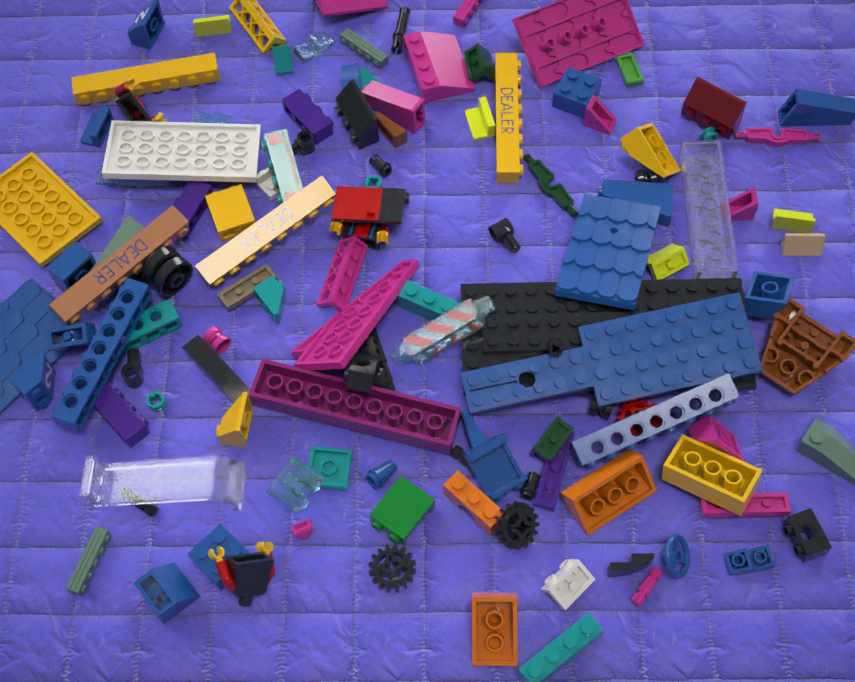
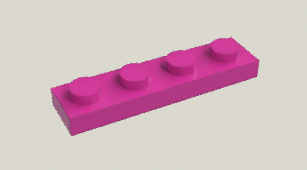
[699,493,791,518]

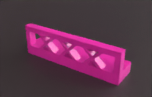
[316,235,368,311]

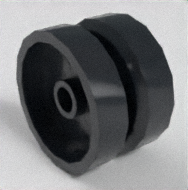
[141,246,193,297]

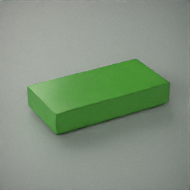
[615,53,644,88]

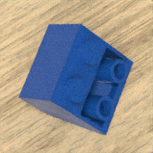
[134,562,200,624]

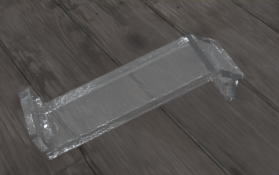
[80,456,247,511]

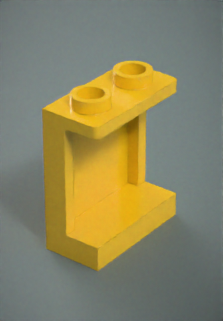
[205,184,256,242]

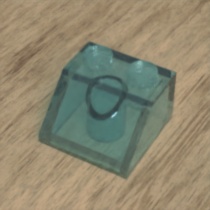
[266,457,324,512]

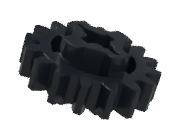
[494,501,540,550]
[368,544,416,593]

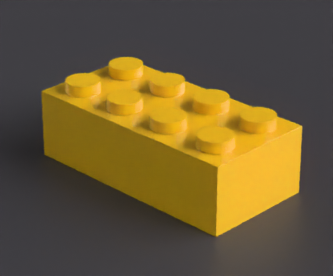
[662,434,763,516]

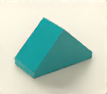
[272,44,294,76]

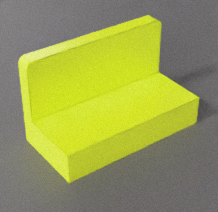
[193,15,232,37]
[465,96,496,141]
[771,208,816,233]
[646,244,690,280]

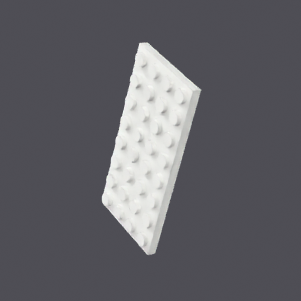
[102,120,261,183]

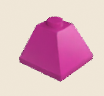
[689,414,745,462]

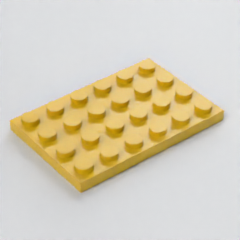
[0,152,103,268]

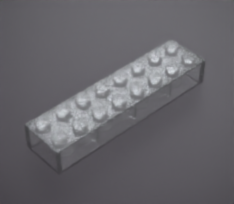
[679,140,738,279]

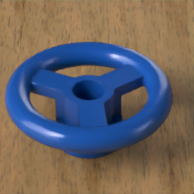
[660,534,690,579]

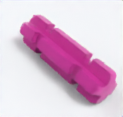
[631,567,663,607]

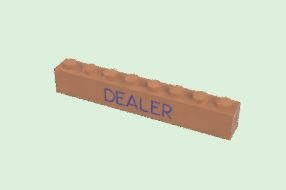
[49,205,189,326]

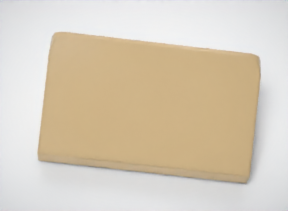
[781,233,825,256]

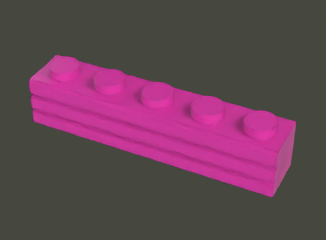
[453,0,483,28]

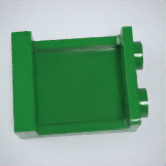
[369,476,435,546]

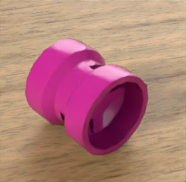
[203,326,231,354]

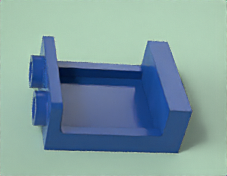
[463,433,528,501]

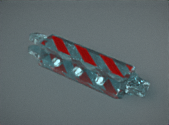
[391,296,495,365]

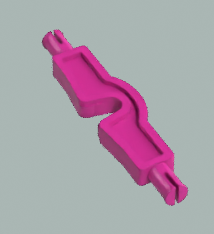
[734,127,820,147]

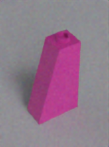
[362,80,425,135]

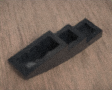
[360,327,396,392]
[182,335,250,404]

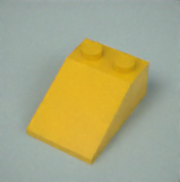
[620,123,681,178]

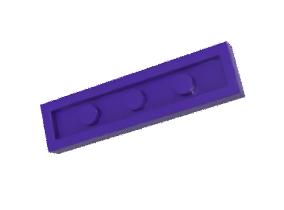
[533,431,575,511]

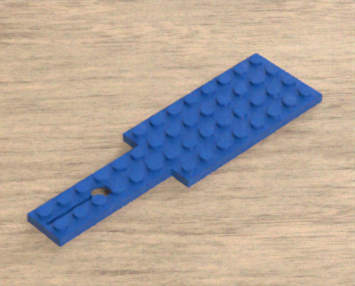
[461,292,763,414]

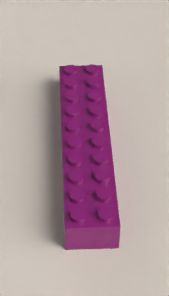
[249,358,461,455]

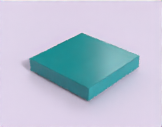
[305,446,353,491]

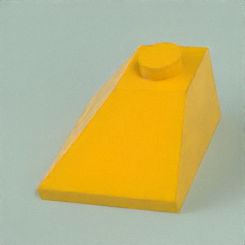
[216,392,253,448]

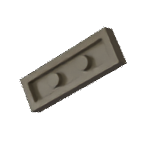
[217,263,278,311]

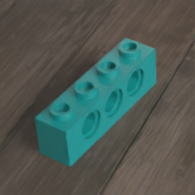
[104,299,183,356]

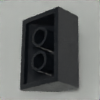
[334,79,379,150]

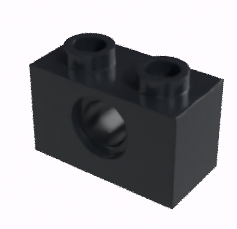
[344,352,380,393]
[783,508,832,563]

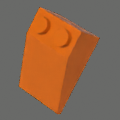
[472,592,518,666]

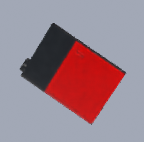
[331,186,410,224]

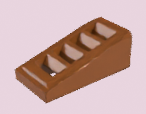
[375,111,408,148]

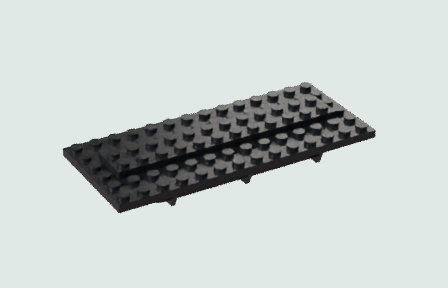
[460,278,757,396]

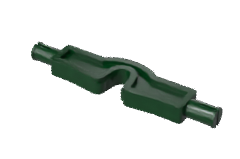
[523,153,579,218]

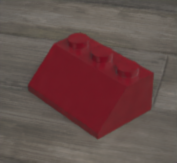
[681,77,747,140]

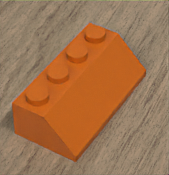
[560,449,657,535]

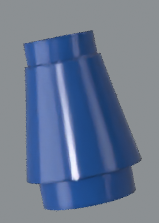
[366,460,398,489]

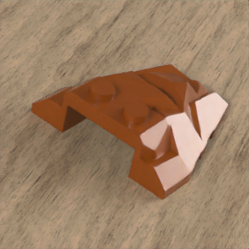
[760,297,855,395]

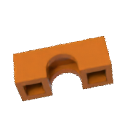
[443,471,502,536]

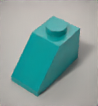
[253,275,286,325]

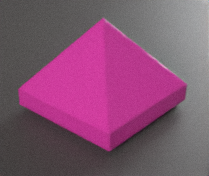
[290,519,314,540]

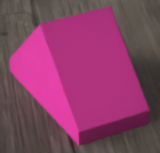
[583,95,617,134]
[721,187,759,221]

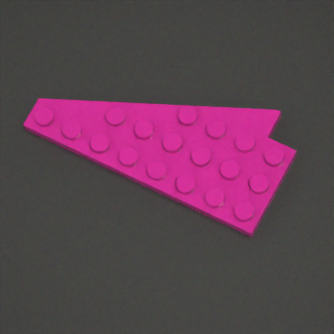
[291,259,420,370]

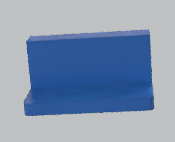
[80,106,114,148]

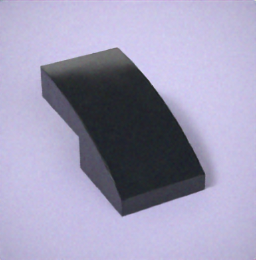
[608,553,654,578]

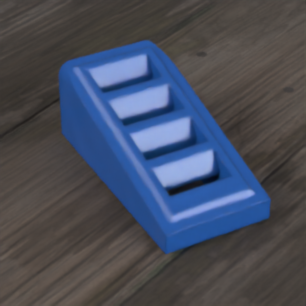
[461,410,486,450]

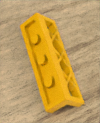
[229,0,287,54]

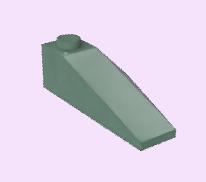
[796,418,855,485]

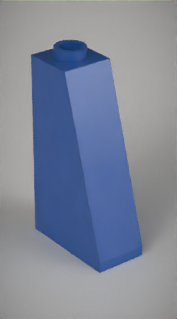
[778,89,855,126]
[598,179,673,227]

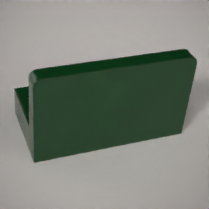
[464,43,495,83]
[529,416,574,463]

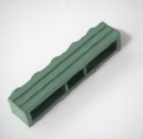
[340,28,389,69]
[66,526,111,597]

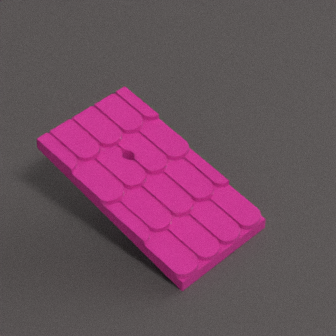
[512,0,645,88]

